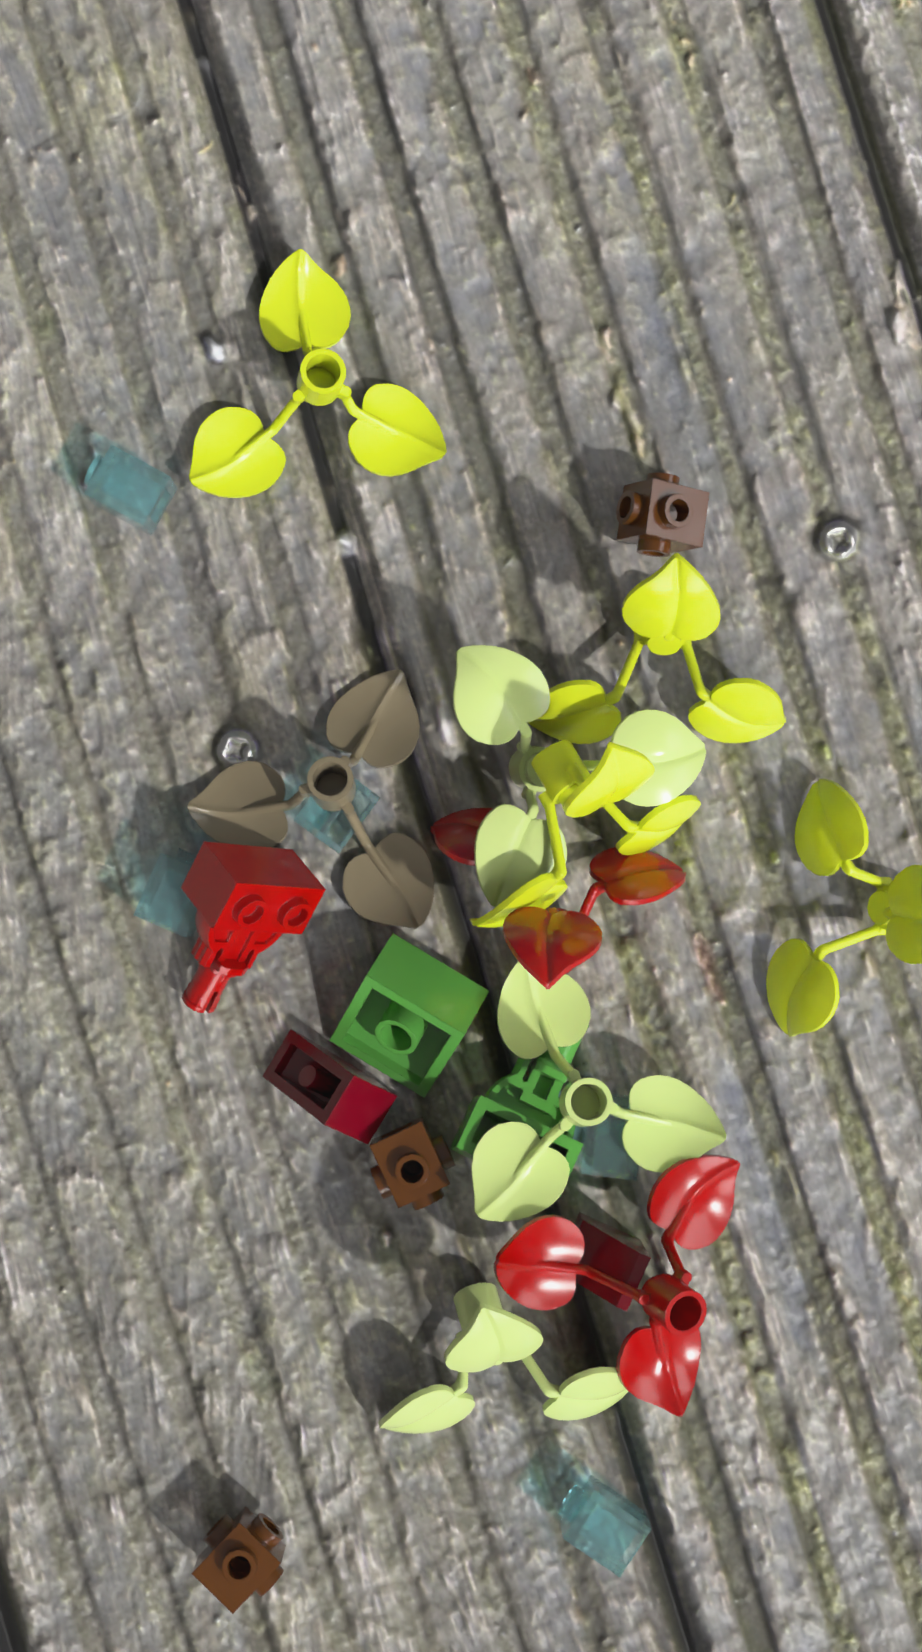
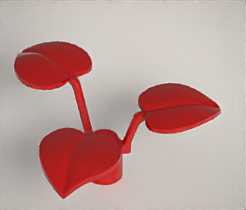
[431,808,686,989]
[493,1155,740,1417]

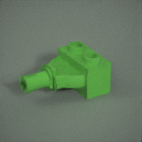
[449,1025,589,1196]

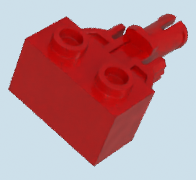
[181,841,326,1013]

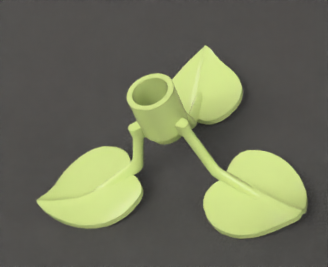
[453,645,706,907]
[471,961,726,1222]
[378,1282,628,1434]

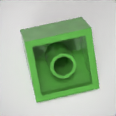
[329,933,489,1098]

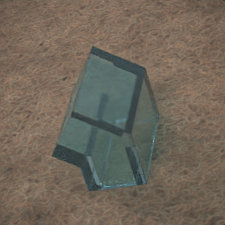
[294,778,380,854]

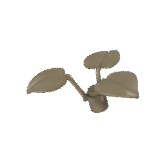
[187,670,434,929]

